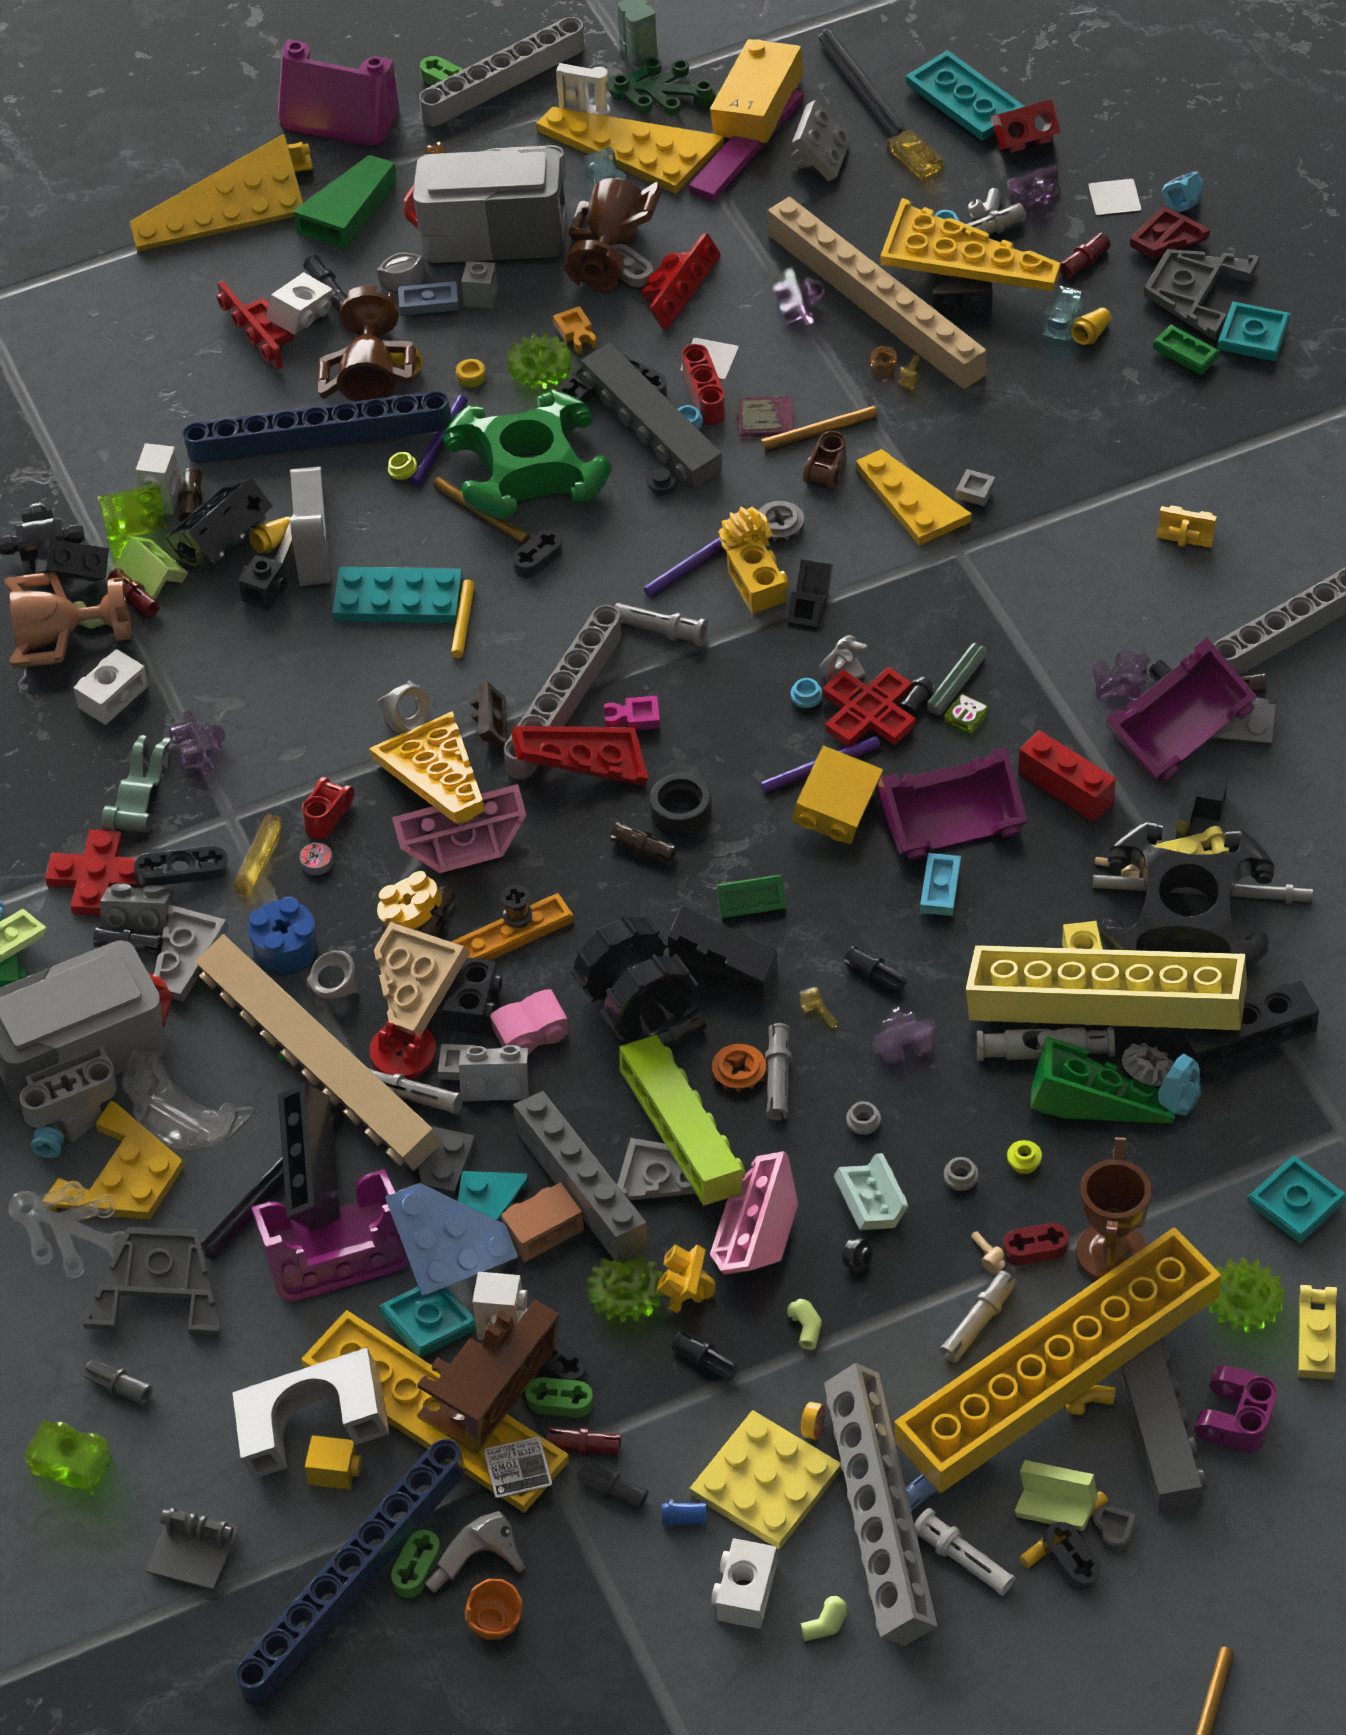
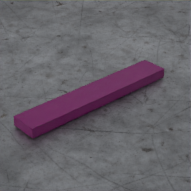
[689,90,803,202]

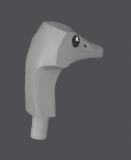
[424,1511,525,1593]

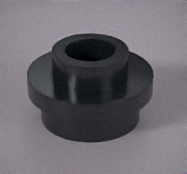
[842,1238,873,1273]

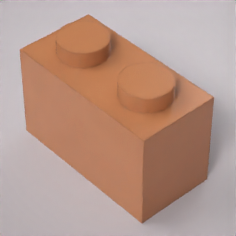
[501,1182,584,1262]

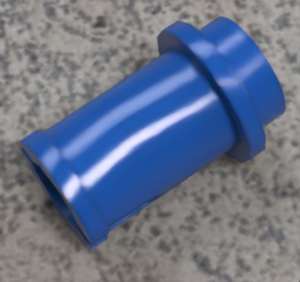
[662,1499,706,1529]

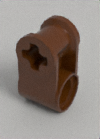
[803,431,847,490]

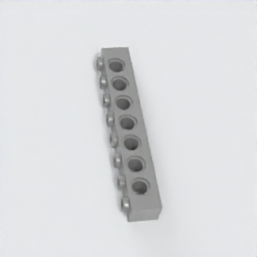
[824,1363,938,1646]

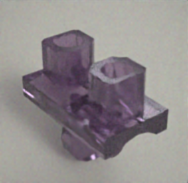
[1007,166,1062,208]
[773,267,824,325]
[1091,648,1150,702]
[169,709,226,773]
[871,1006,936,1066]

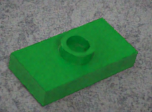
[1153,325,1220,375]
[716,875,787,918]

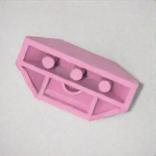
[392,784,527,874]
[710,1151,799,1275]

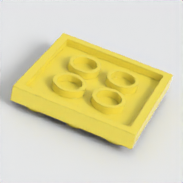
[690,1410,842,1550]

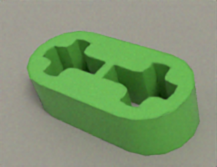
[420,56,463,85]
[525,1377,594,1418]
[391,1530,441,1598]

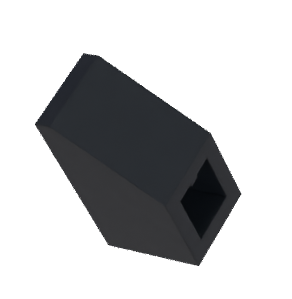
[933,276,993,315]

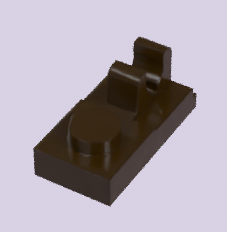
[470,681,508,751]

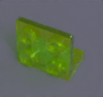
[98,483,167,564]

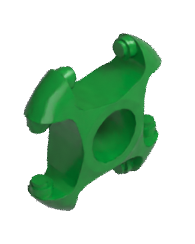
[443,390,612,520]

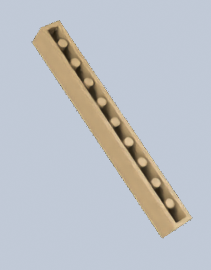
[767,196,986,389]
[195,934,443,1171]

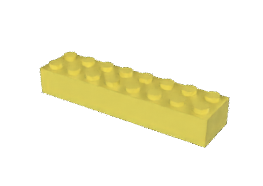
[966,946,1247,1030]

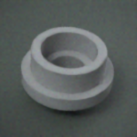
[846,1101,881,1135]
[944,1157,978,1191]

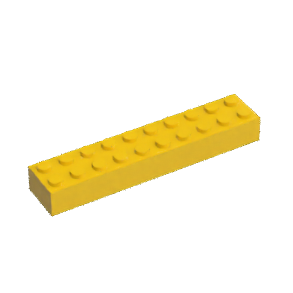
[894,1227,1222,1494]

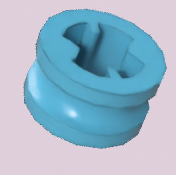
[30,1127,64,1158]

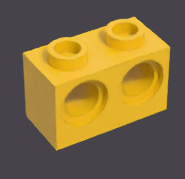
[727,540,789,614]

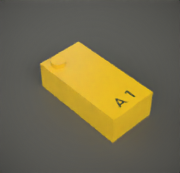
[710,39,804,143]

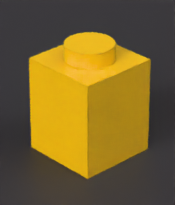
[305,1435,362,1490]

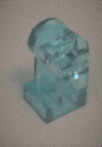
[584,147,626,186]
[1043,286,1084,341]

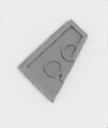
[154,905,229,1002]
[617,1138,696,1201]

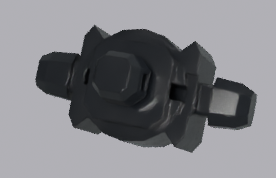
[0,503,85,574]

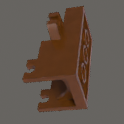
[417,1299,559,1454]

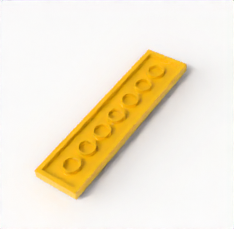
[301,1310,569,1513]

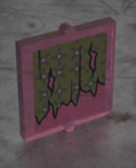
[736,396,795,437]

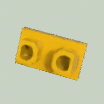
[1156,506,1217,548]
[657,1245,716,1313]

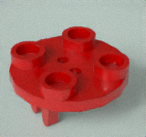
[370,1021,437,1081]

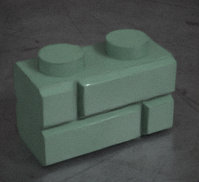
[617,0,658,65]

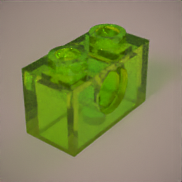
[24,1419,113,1495]

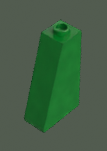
[294,155,397,249]

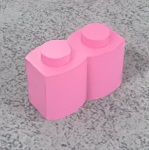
[490,989,570,1054]

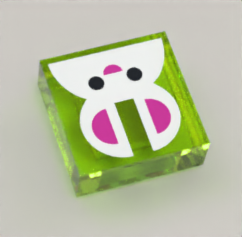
[945,693,989,734]

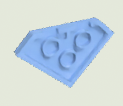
[385,1183,518,1295]

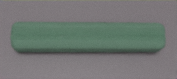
[927,643,986,716]

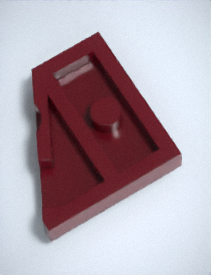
[1130,206,1210,259]

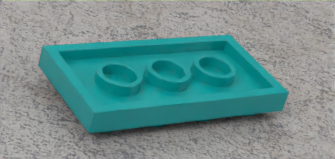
[906,50,1024,141]
[332,567,463,623]

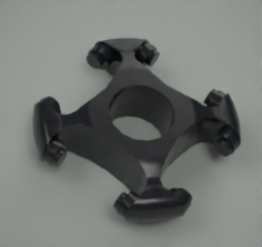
[1100,820,1275,972]

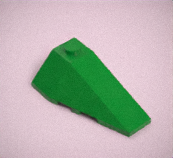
[1031,1036,1175,1124]

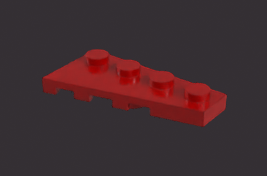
[511,726,649,786]

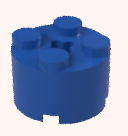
[248,897,318,976]

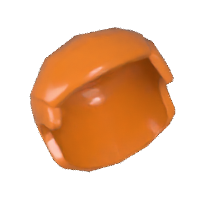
[465,1579,523,1640]

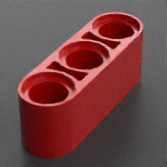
[682,344,725,425]

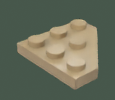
[374,922,470,1036]

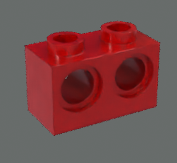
[991,99,1061,153]

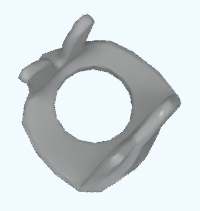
[819,635,867,683]
[377,681,430,734]
[306,950,359,1007]

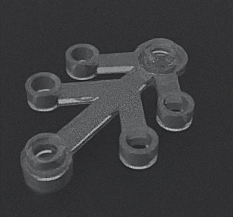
[8,1181,125,1278]

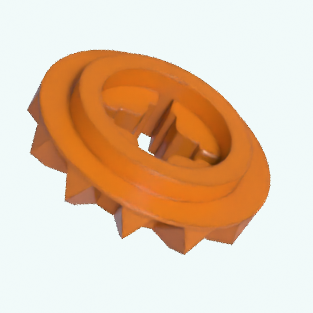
[712,1044,766,1093]

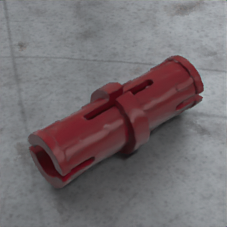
[1060,233,1111,279]
[107,568,160,618]
[547,1426,622,1457]

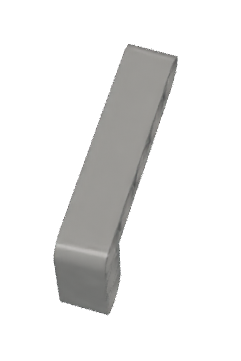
[290,466,331,587]

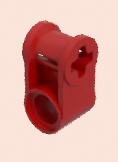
[302,777,354,839]

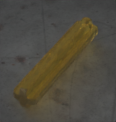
[233,814,282,896]

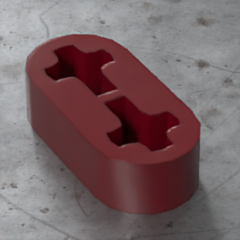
[1003,1223,1069,1265]

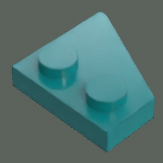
[458,1171,529,1221]

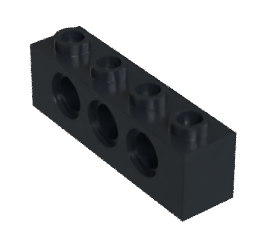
[1176,980,1319,1071]

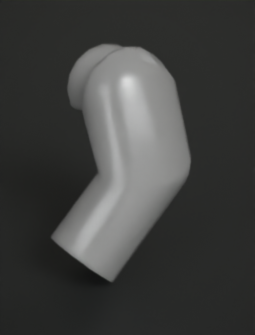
[968,188,1003,220]

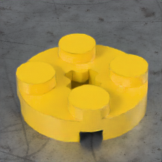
[377,871,442,929]

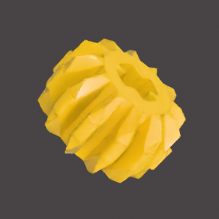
[718,506,773,552]

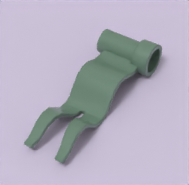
[101,735,171,833]

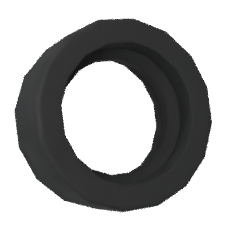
[650,773,712,836]

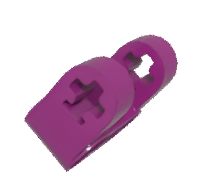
[1194,1365,1277,1452]

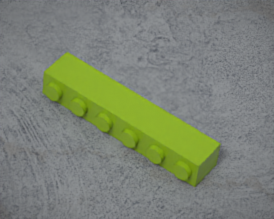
[620,1035,745,1206]

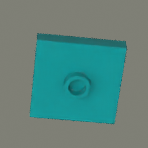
[1217,301,1291,361]
[1247,1155,1346,1244]
[379,1286,476,1358]

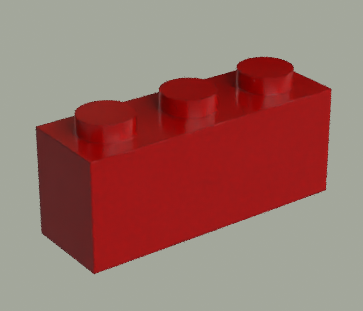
[1018,730,1116,822]

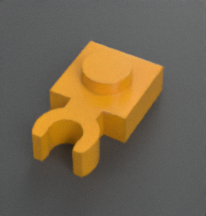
[553,306,597,354]

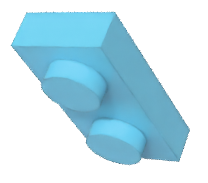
[920,853,961,916]

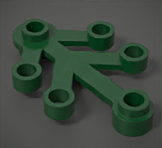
[607,57,716,116]

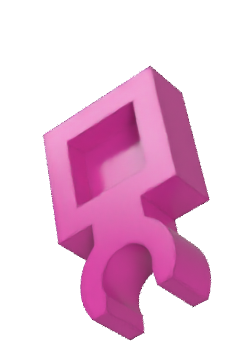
[604,696,660,730]

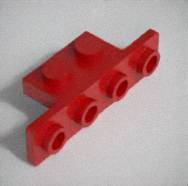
[641,233,721,329]
[216,280,294,370]

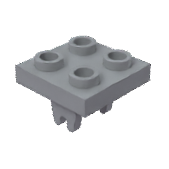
[790,100,851,181]

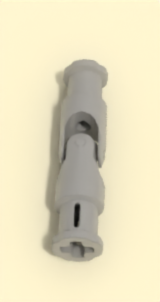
[977,1026,1115,1061]

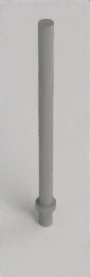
[1093,875,1313,904]

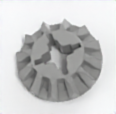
[758,501,804,542]
[1122,1042,1174,1086]

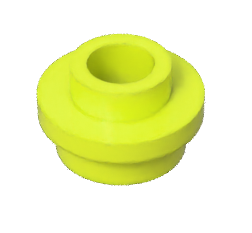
[388,452,418,480]
[1007,1140,1042,1174]

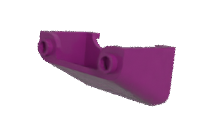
[278,39,399,146]
[1106,637,1257,781]
[876,747,1028,861]
[251,1169,410,1301]

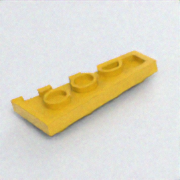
[855,449,972,546]

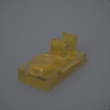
[887,128,945,180]

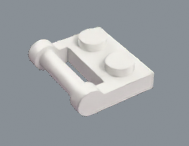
[556,63,611,116]

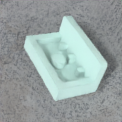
[834,1153,908,1230]

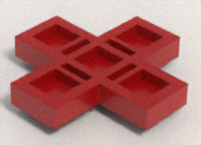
[822,667,916,747]
[45,829,148,916]

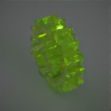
[507,333,571,389]
[588,1254,664,1322]
[1209,1257,1285,1332]

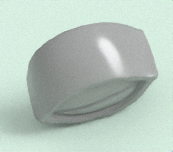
[377,252,425,291]

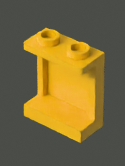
[792,745,883,844]

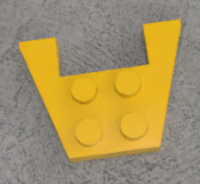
[42,1101,184,1220]

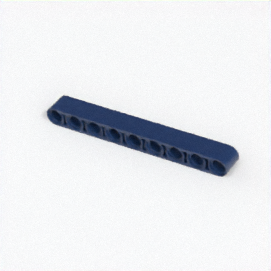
[182,391,452,463]
[235,1439,465,1704]

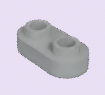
[611,244,653,287]

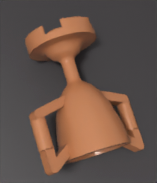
[4,572,132,668]

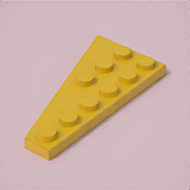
[536,107,724,194]
[130,134,303,252]
[880,198,1060,292]
[369,711,485,824]

